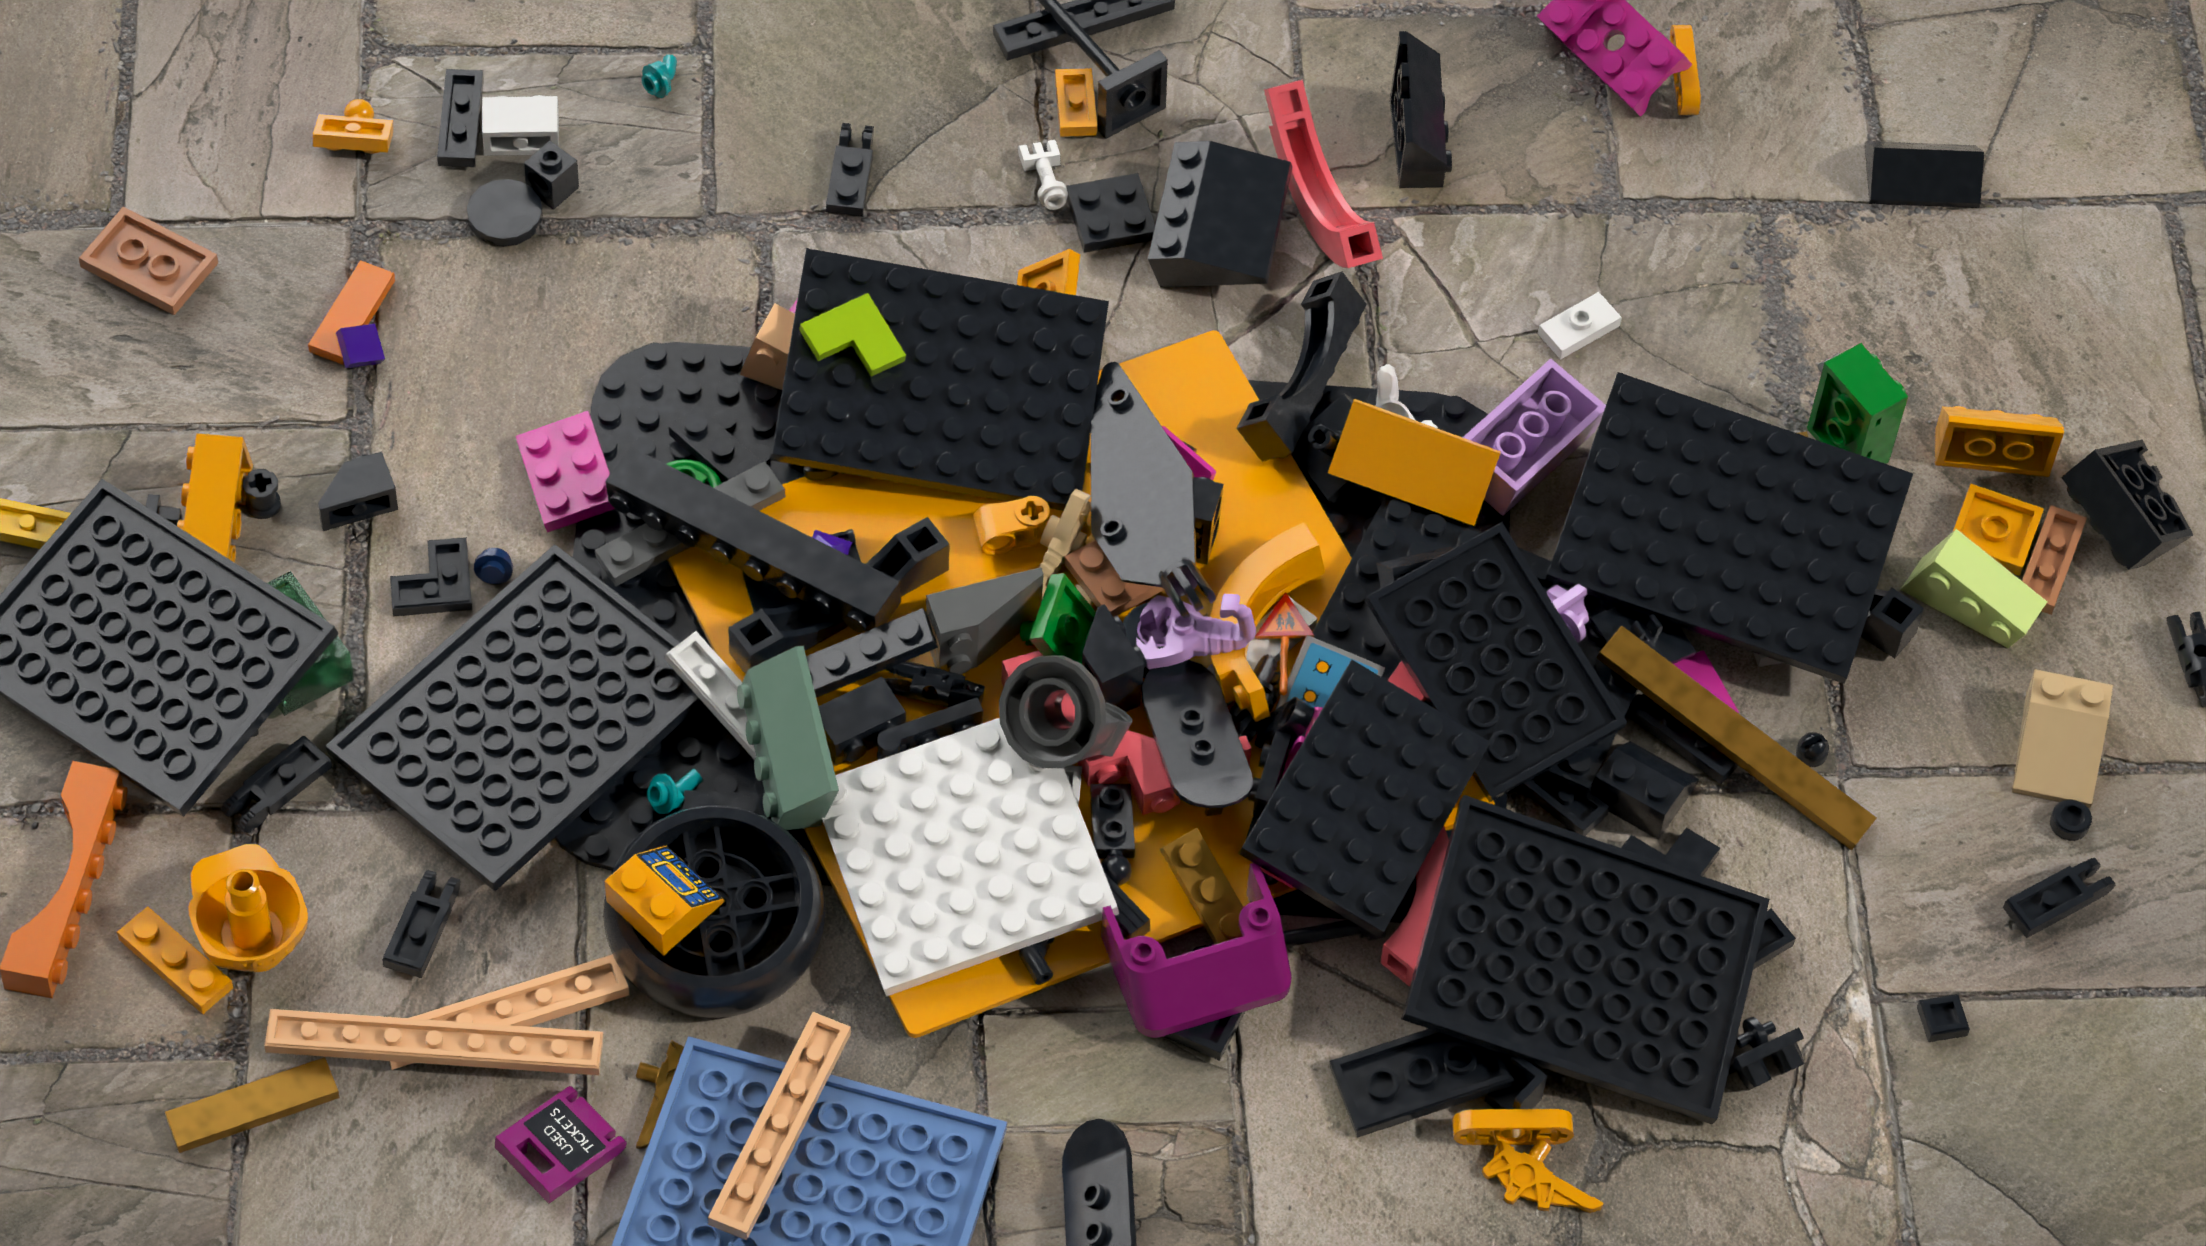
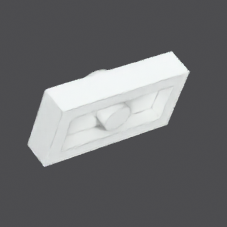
[1538,292,1622,360]

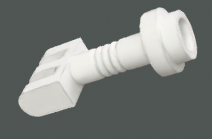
[1018,140,1068,210]

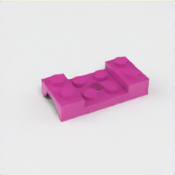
[1537,0,1692,117]

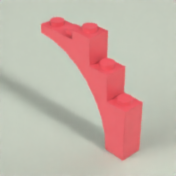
[1001,650,1252,815]

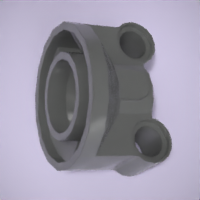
[999,655,1133,768]

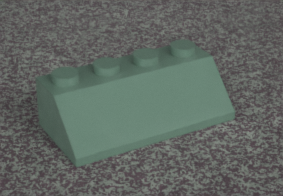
[737,646,839,830]

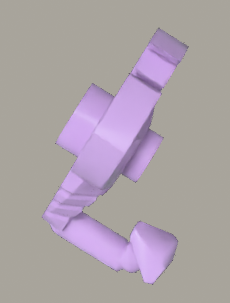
[1136,594,1256,669]

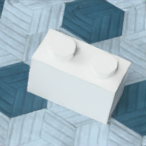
[482,95,559,156]

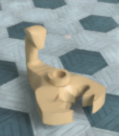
[1039,489,1093,606]

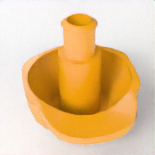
[188,844,308,972]

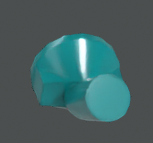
[641,54,677,98]
[647,768,704,814]

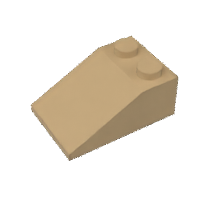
[2012,669,2113,808]

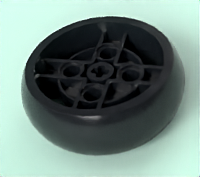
[603,805,825,1018]

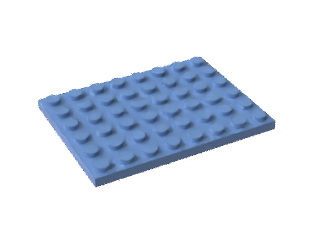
[612,1036,1007,1246]

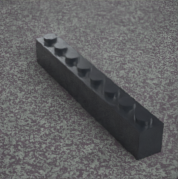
[605,447,901,633]

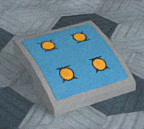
[1275,635,1385,709]

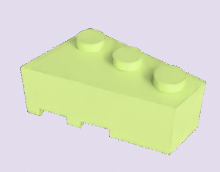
[1900,529,2047,648]

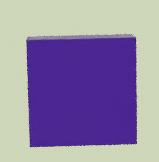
[336,324,385,368]

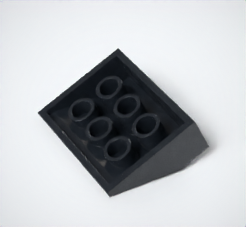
[1148,141,1293,287]

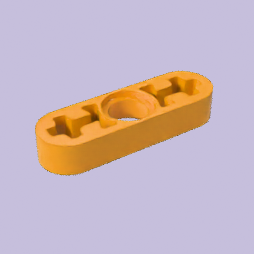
[1670,25,1701,115]
[1452,1109,1574,1145]

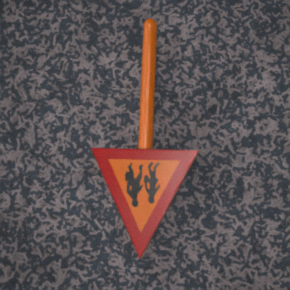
[1255,592,1314,696]

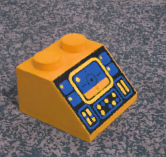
[604,845,724,956]

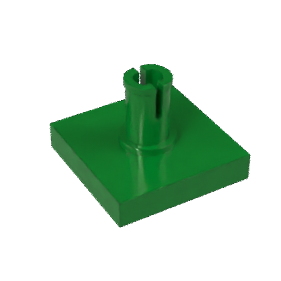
[1020,573,1096,664]

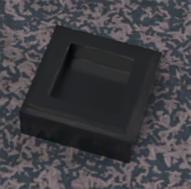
[1917,994,1970,1043]

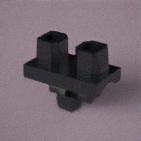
[1728,1017,1805,1091]

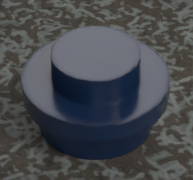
[474,548,513,584]

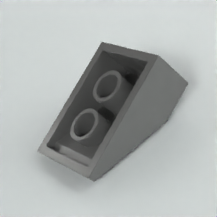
[926,567,1044,674]

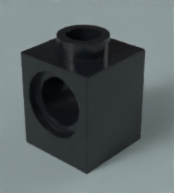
[524,141,579,210]

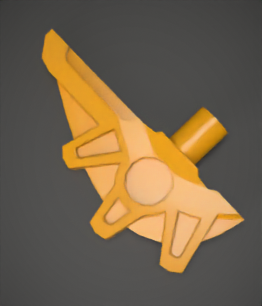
[1482,1139,1604,1213]

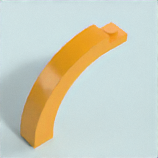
[1210,522,1325,722]

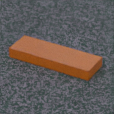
[308,260,395,365]

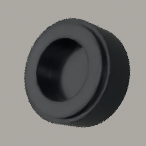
[2050,800,2092,841]

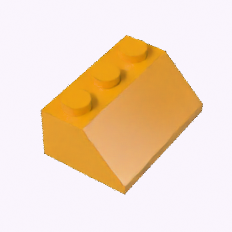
[1935,406,2064,477]

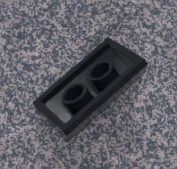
[1865,141,1984,208]

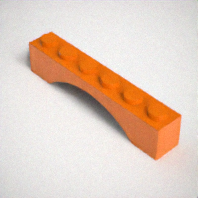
[0,761,128,998]

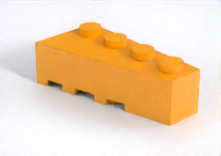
[177,433,253,563]

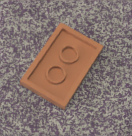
[79,206,218,315]

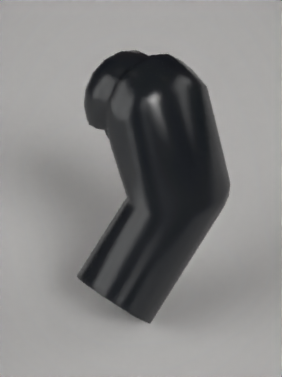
[1019,937,1055,985]

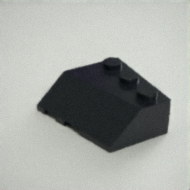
[1389,31,1452,188]
[2061,439,2194,570]

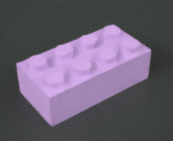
[1462,359,1606,516]

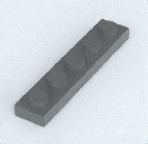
[595,461,786,586]

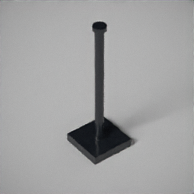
[1038,0,1168,139]

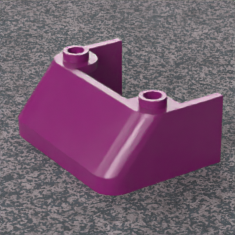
[1101,863,1292,1038]

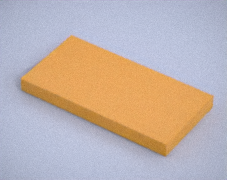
[1328,399,1501,526]

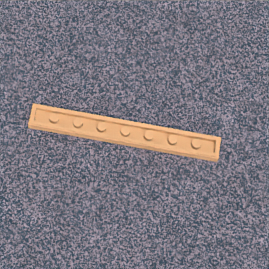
[264,1009,604,1075]

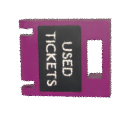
[495,1086,627,1204]

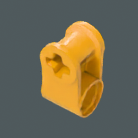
[973,496,1050,555]

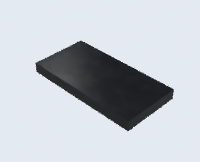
[1329,1029,1514,1138]

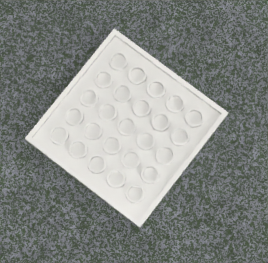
[822,718,1119,997]

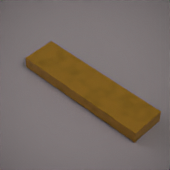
[165,1057,340,1153]

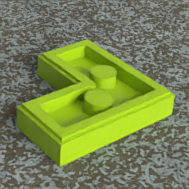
[799,293,906,377]

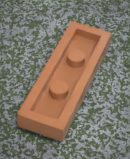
[2022,505,2087,615]

